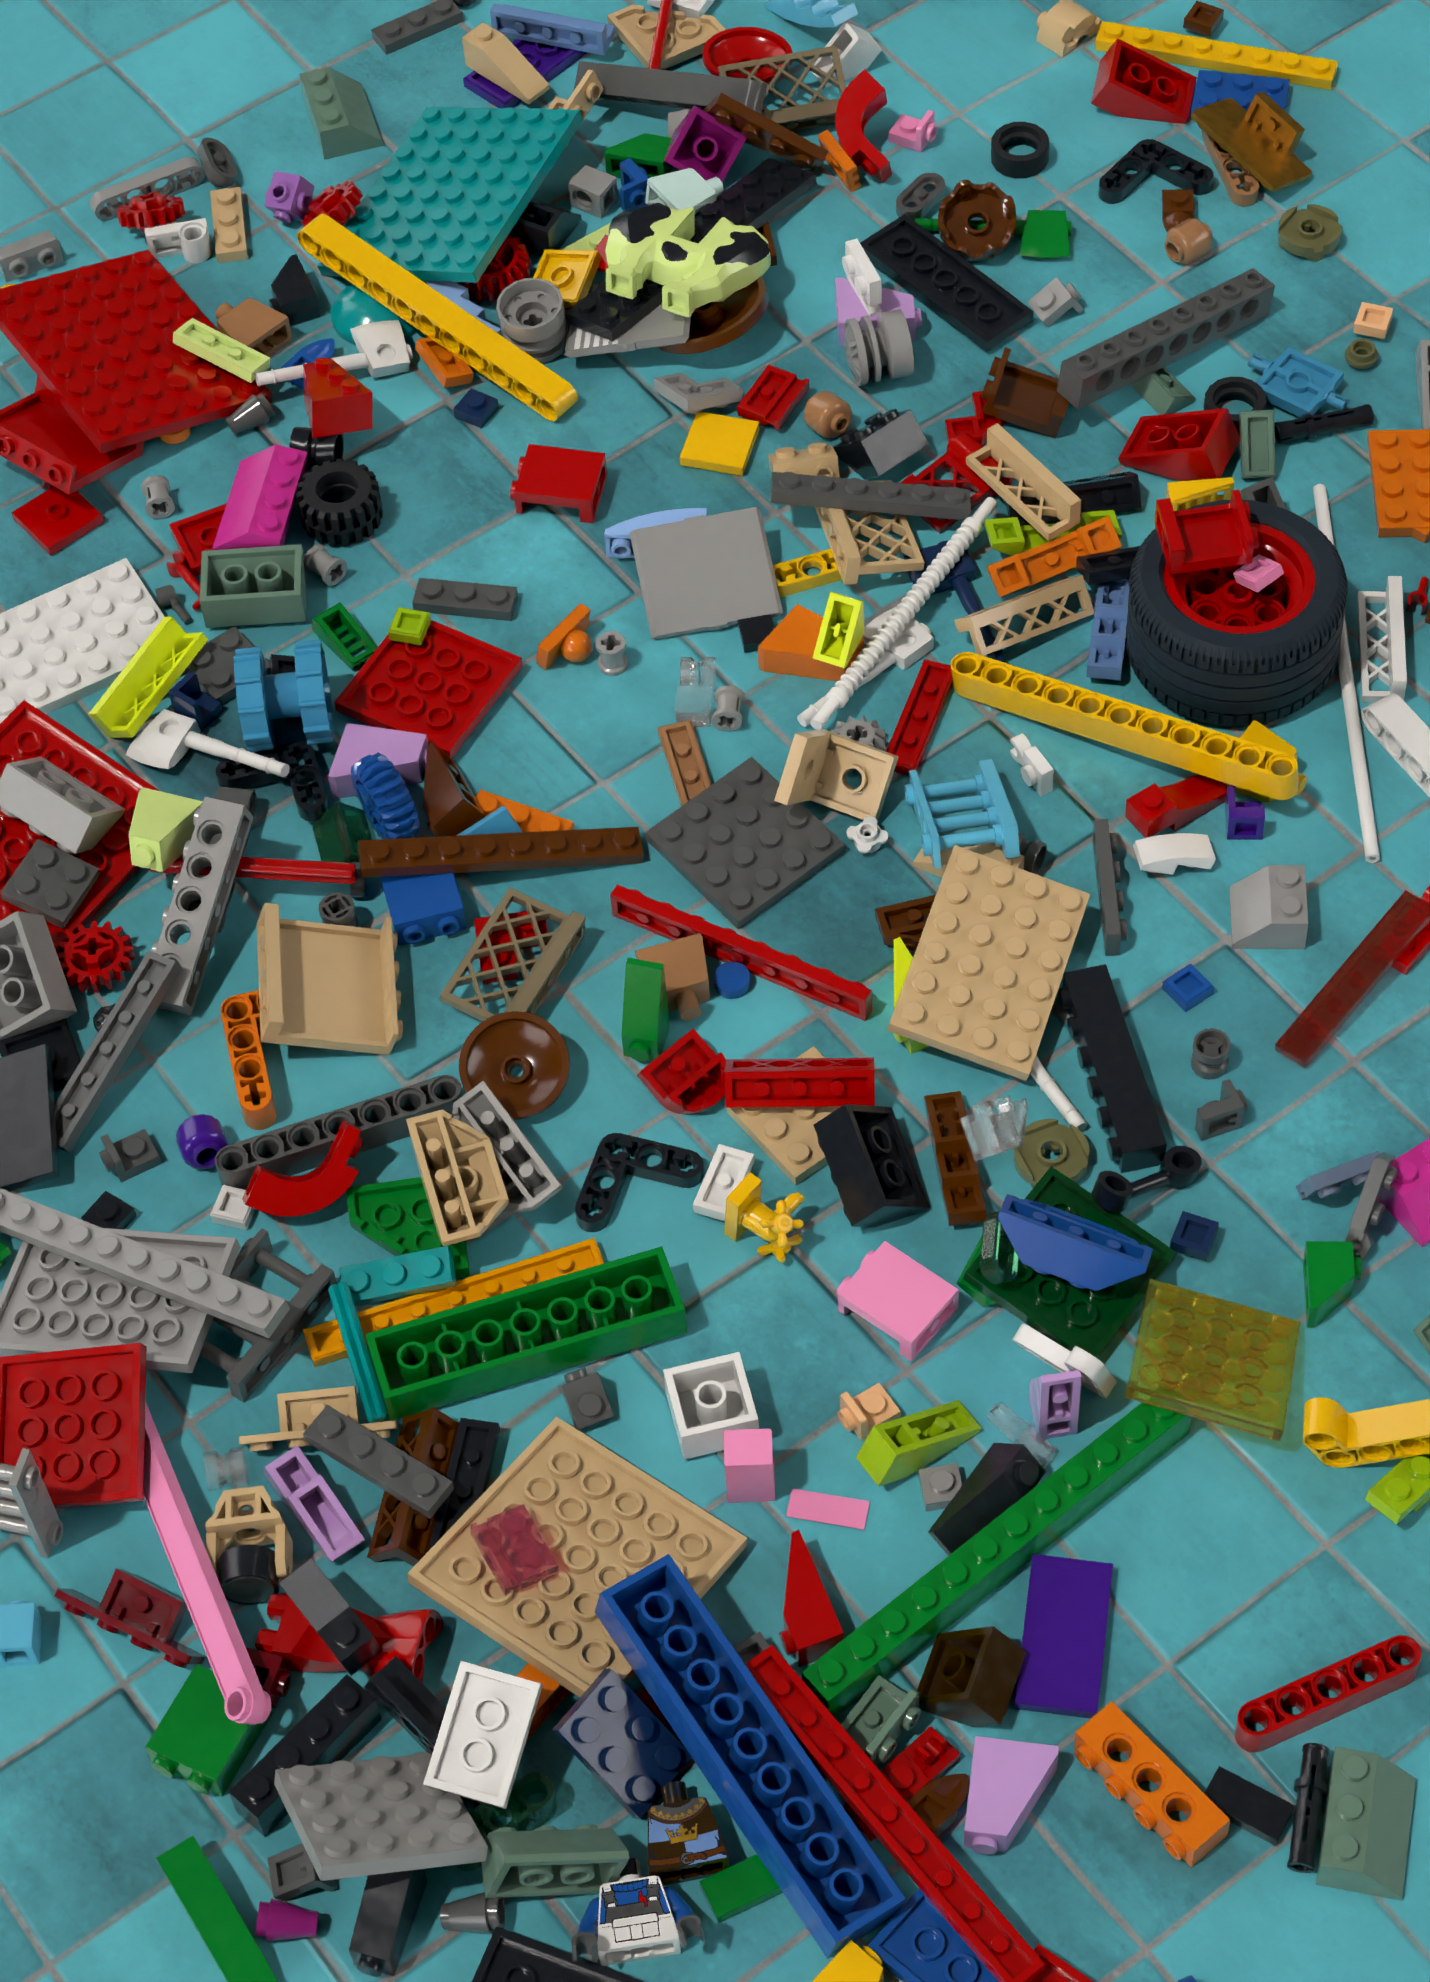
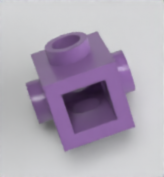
[264,171,315,223]

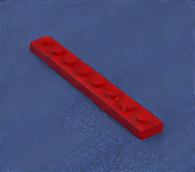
[610,884,872,1021]

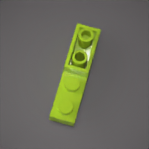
[1365,1454,1430,1524]

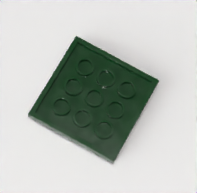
[963,1166,1177,1359]

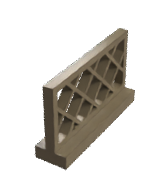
[718,45,846,131]
[440,887,586,1021]

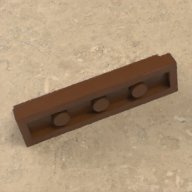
[367,1408,459,1566]

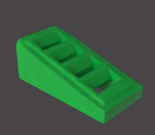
[312,602,377,670]

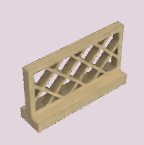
[815,475,925,585]

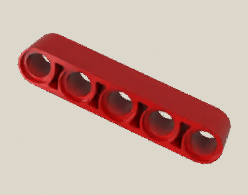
[1235,1635,1422,1753]

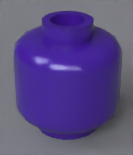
[176,1114,228,1169]

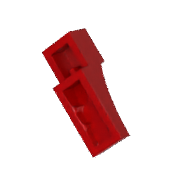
[1125,774,1227,838]

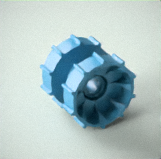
[233,639,335,752]

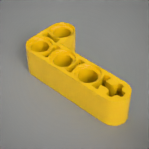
[1302,1397,1430,1468]

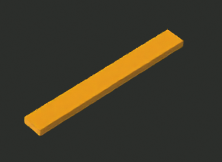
[303,1238,604,1368]

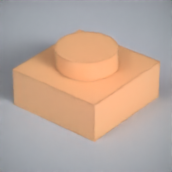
[1353,302,1394,340]

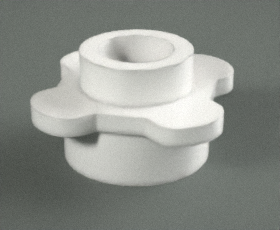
[846,816,888,854]

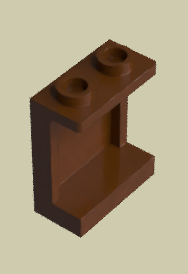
[981,347,1069,438]

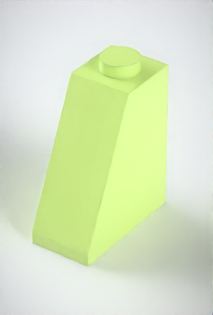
[128,787,203,872]

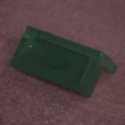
[313,801,372,863]

